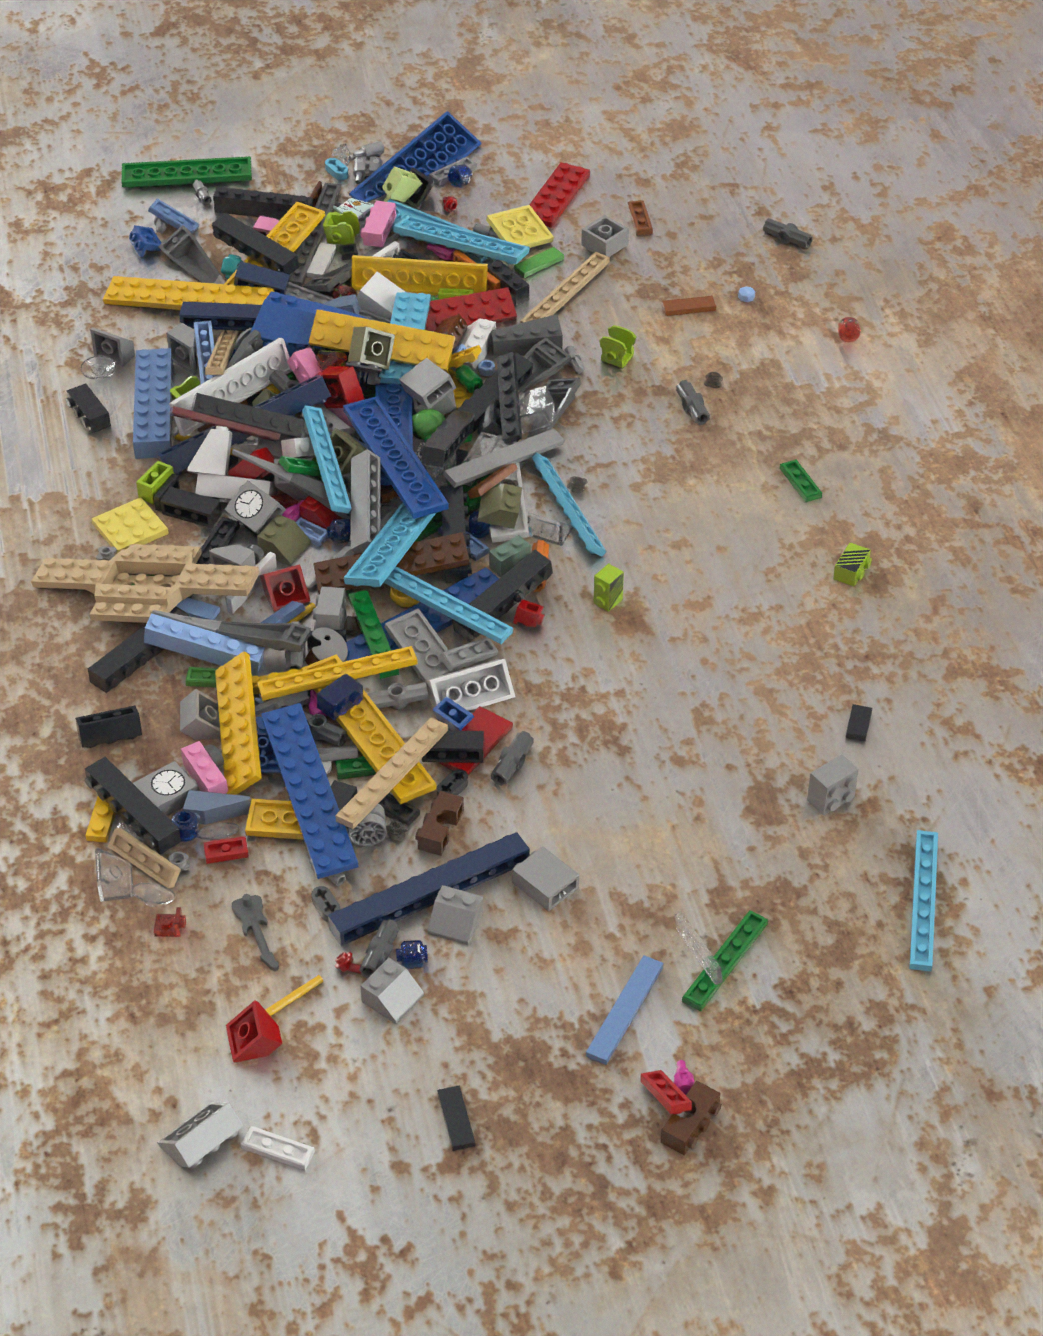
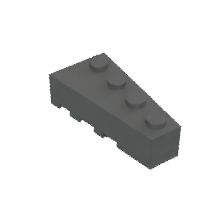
[491,314,563,358]

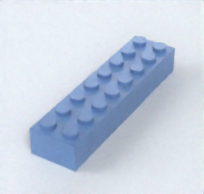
[133,348,173,459]

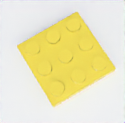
[486,205,554,248]
[91,497,169,553]

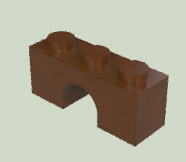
[415,791,464,856]
[660,1081,722,1156]

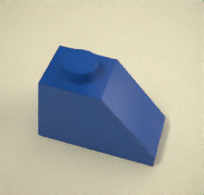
[433,696,474,731]

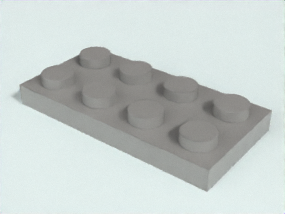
[385,608,460,683]

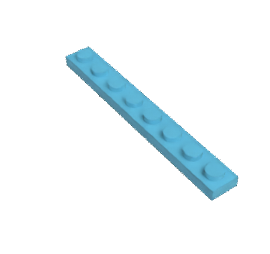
[302,405,352,514]
[532,452,607,557]
[384,567,513,644]
[909,830,938,971]

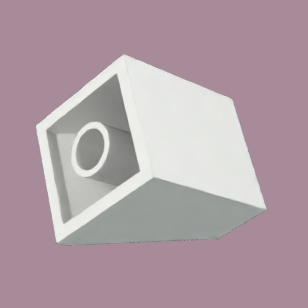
[357,272,405,320]
[188,426,232,476]

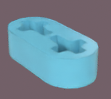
[325,158,349,180]

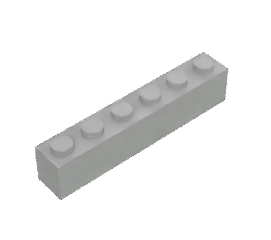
[351,449,380,554]

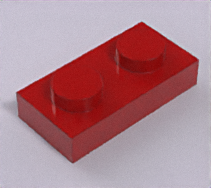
[203,836,249,864]

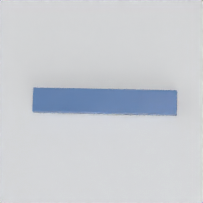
[586,955,664,1065]

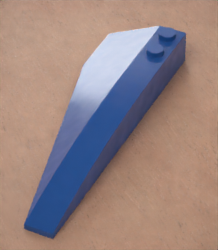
[349,111,482,203]
[250,291,372,350]

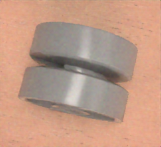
[348,804,387,846]

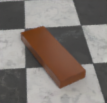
[627,200,653,235]
[662,296,716,316]
[467,463,518,498]

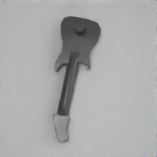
[232,894,279,971]

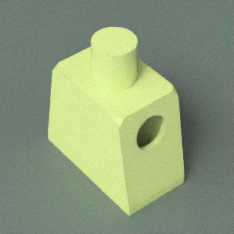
[382,167,422,202]

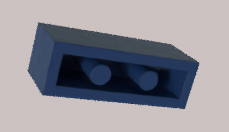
[234,261,290,295]

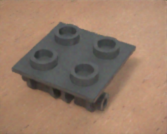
[346,360,382,386]

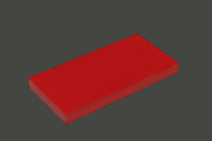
[438,706,513,775]

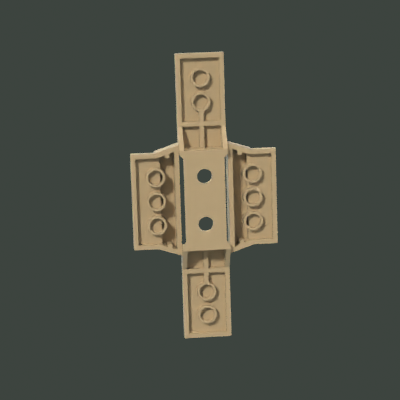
[31,544,260,623]

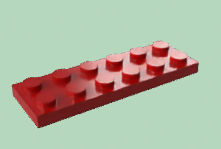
[529,162,590,228]
[425,287,517,332]

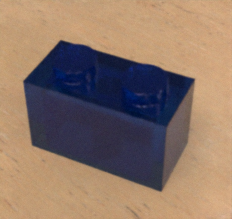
[317,673,363,720]

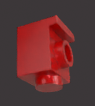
[513,599,545,628]

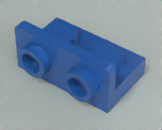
[129,225,162,257]

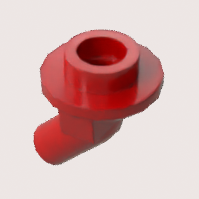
[442,196,457,213]
[335,952,362,974]

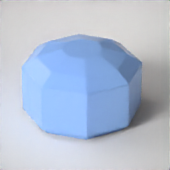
[738,286,755,302]
[478,360,495,376]

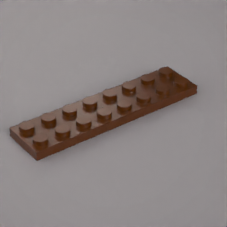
[313,532,470,594]

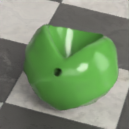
[412,408,446,440]

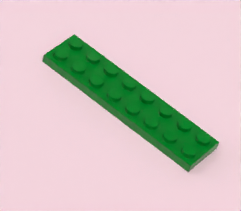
[121,156,252,188]

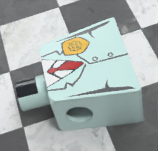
[333,198,374,229]

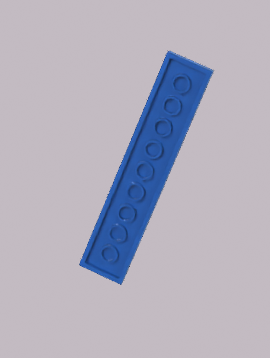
[376,375,413,486]
[343,396,449,519]
[346,567,499,661]
[261,703,359,879]

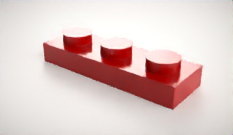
[640,1070,692,1114]

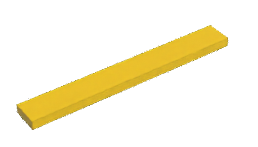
[257,646,418,701]

